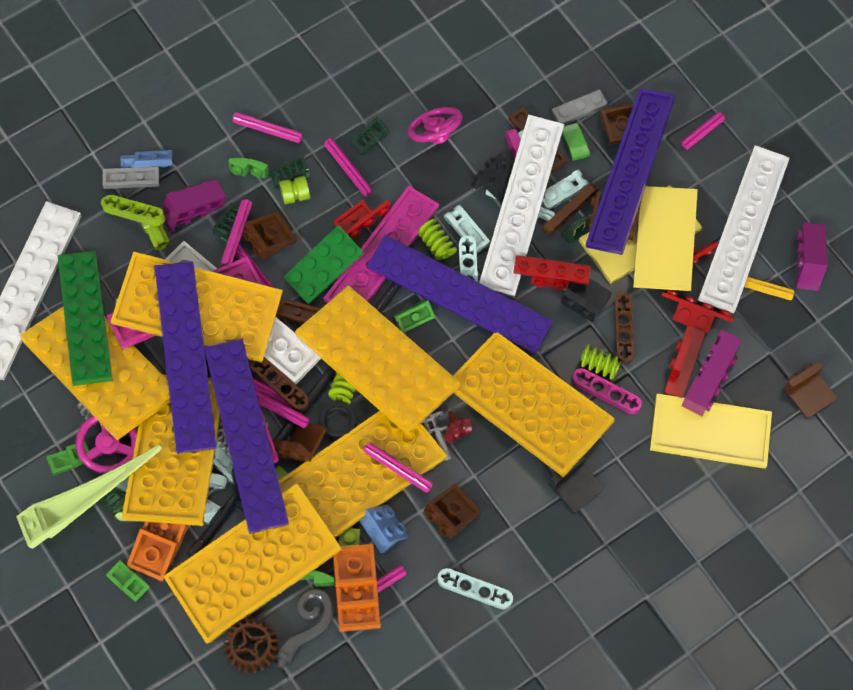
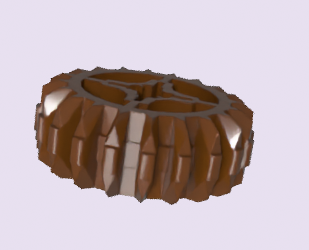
[223,618,279,674]

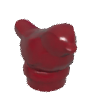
[444,411,472,444]

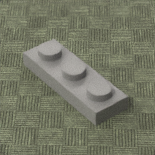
[551,89,608,125]
[103,167,160,189]

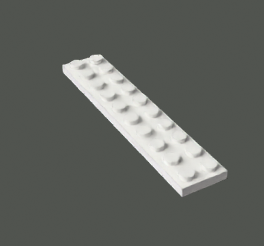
[479,115,564,298]
[698,145,789,313]
[0,201,82,380]
[165,241,321,385]

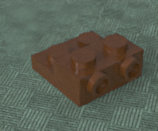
[599,103,634,145]
[243,211,297,260]
[424,483,482,539]

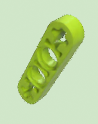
[101,195,165,226]

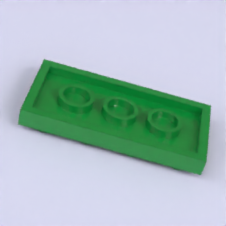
[284,225,364,305]

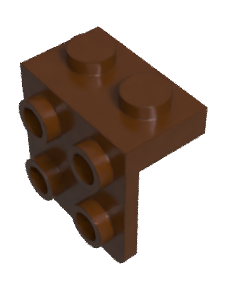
[784,362,836,418]
[272,424,326,462]

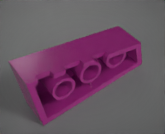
[682,329,742,417]

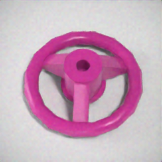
[407,107,463,144]
[76,416,137,473]

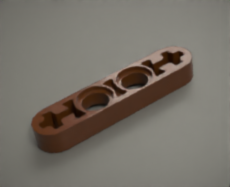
[543,183,599,236]
[614,293,634,365]
[250,357,309,412]

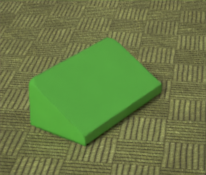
[392,299,436,333]

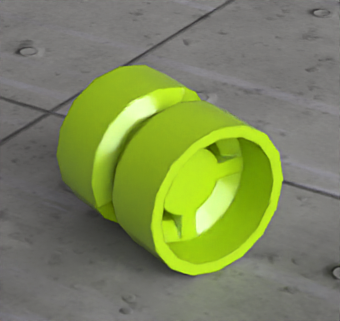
[279,176,310,205]

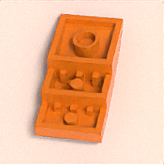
[126,521,189,581]
[334,544,380,632]

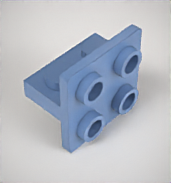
[360,504,408,553]

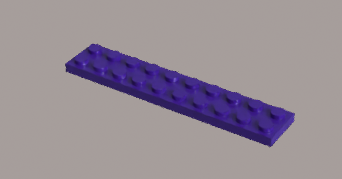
[586,88,675,255]
[367,235,553,355]
[154,261,217,454]
[204,339,289,534]

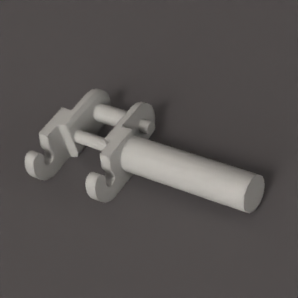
[421,411,452,461]

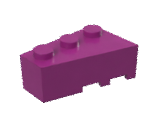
[162,179,226,233]
[796,222,828,291]

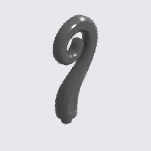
[276,589,334,669]

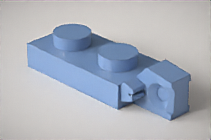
[121,150,173,168]

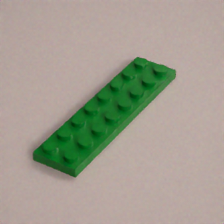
[58,251,113,386]

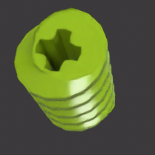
[418,219,457,261]
[579,343,622,380]
[328,372,356,405]

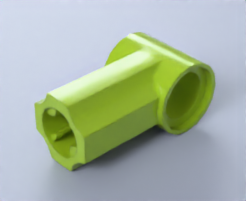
[141,223,170,250]

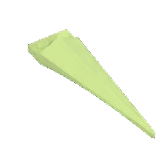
[16,445,163,549]

